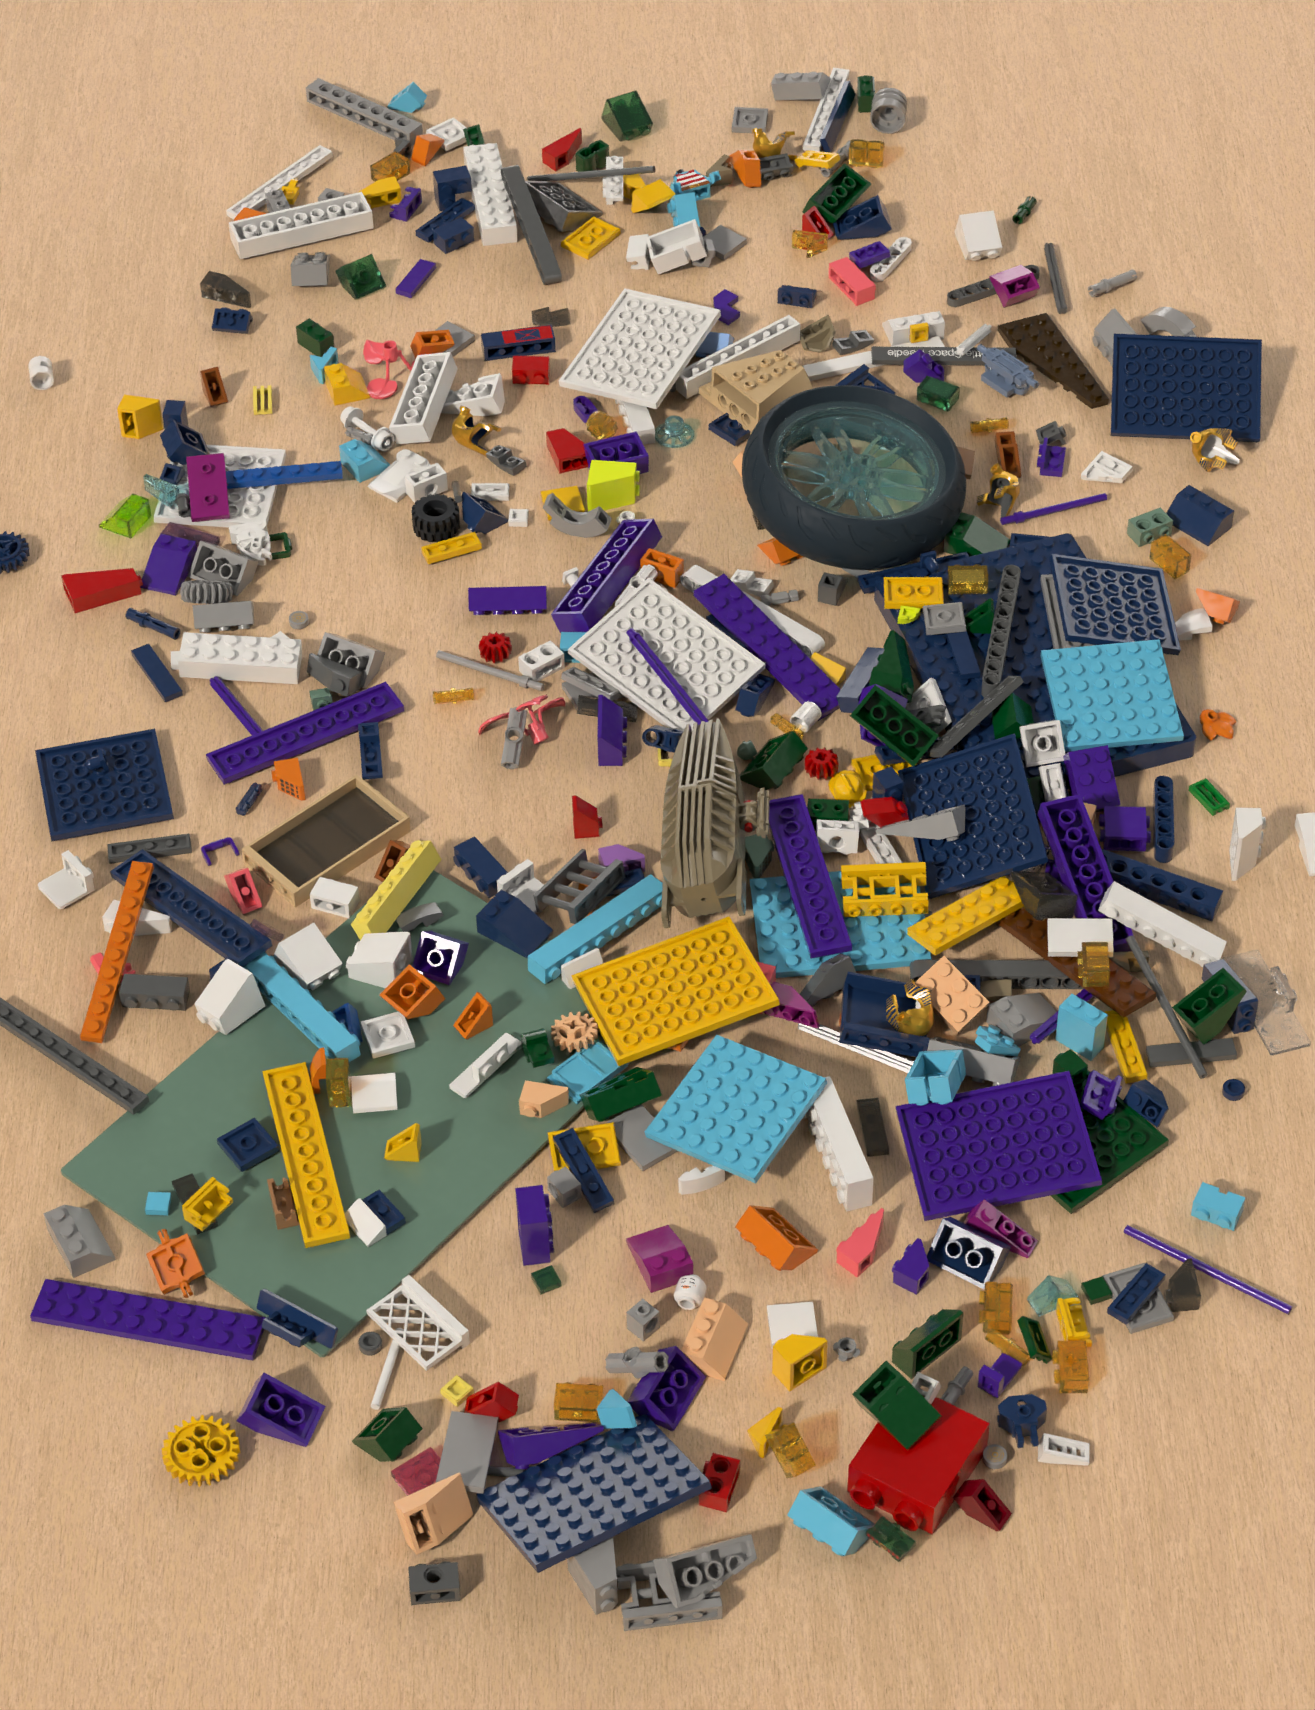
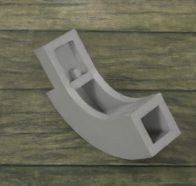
[1141,307,1197,337]
[543,493,612,538]

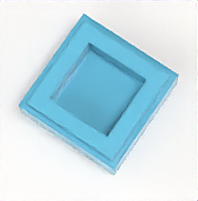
[145,1192,172,1215]

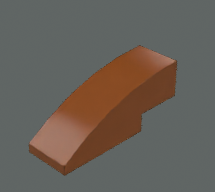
[994,431,1021,478]

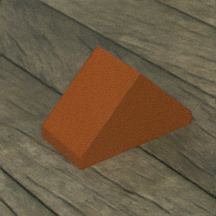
[200,366,228,407]

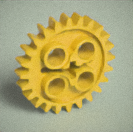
[161,1415,240,1487]

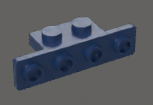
[257,1289,338,1349]

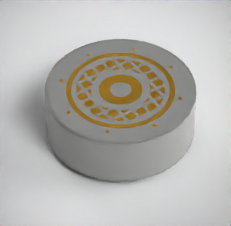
[289,611,309,629]
[983,1444,1007,1469]

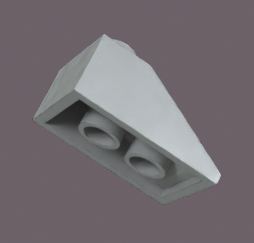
[986,993,1057,1047]

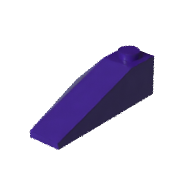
[498,1423,604,1469]

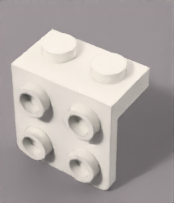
[38,850,95,909]
[497,859,544,913]

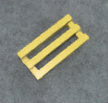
[253,385,272,415]

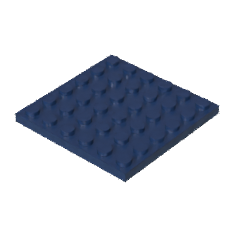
[1049,554,1181,655]
[35,728,174,842]

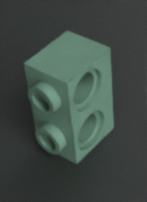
[1127,507,1173,547]

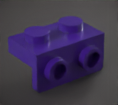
[1080,1070,1122,1120]

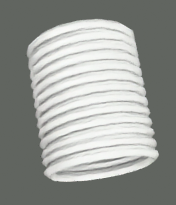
[790,701,821,733]

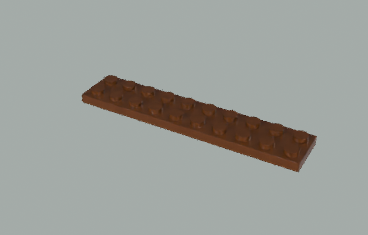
[995,902,1156,1018]

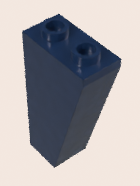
[1202,959,1258,1034]

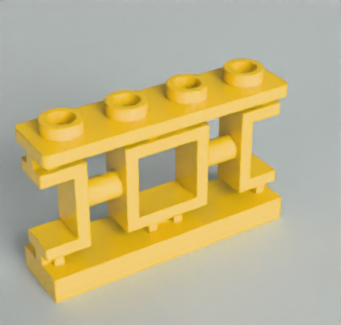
[841,862,928,917]

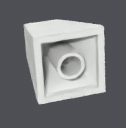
[1019,720,1065,767]

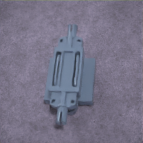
[977,344,1039,398]

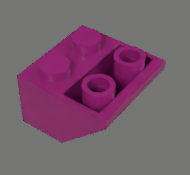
[989,265,1040,308]

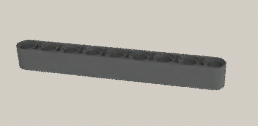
[501,165,562,285]
[981,565,1021,698]
[910,960,1084,989]

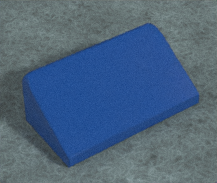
[332,1003,363,1043]

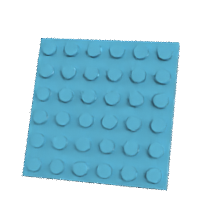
[1041,639,1184,752]
[644,1034,827,1184]

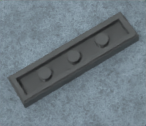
[107,833,192,864]
[1146,1038,1237,1068]

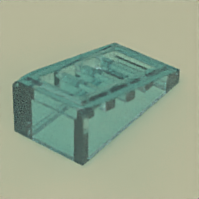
[143,474,180,507]

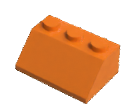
[735,1205,818,1271]

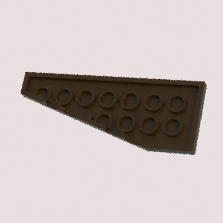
[997,313,1109,409]

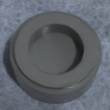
[358,1332,382,1356]

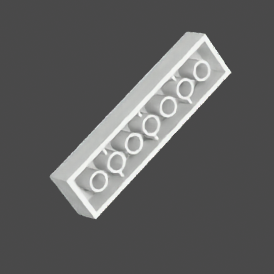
[463,143,517,246]
[228,192,374,259]

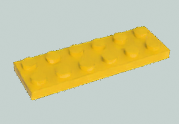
[907,876,1032,956]

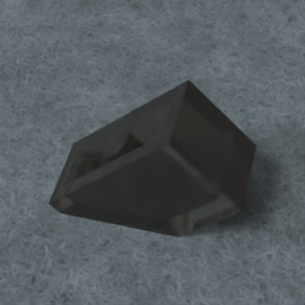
[1164,1258,1201,1312]

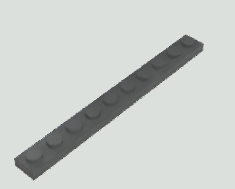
[0,998,149,1115]

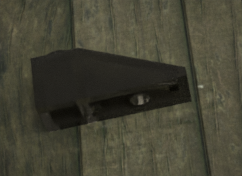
[200,271,251,308]

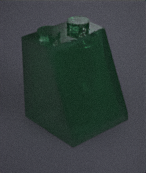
[601,90,653,142]

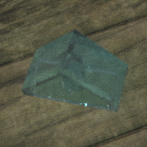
[1027,1275,1079,1317]

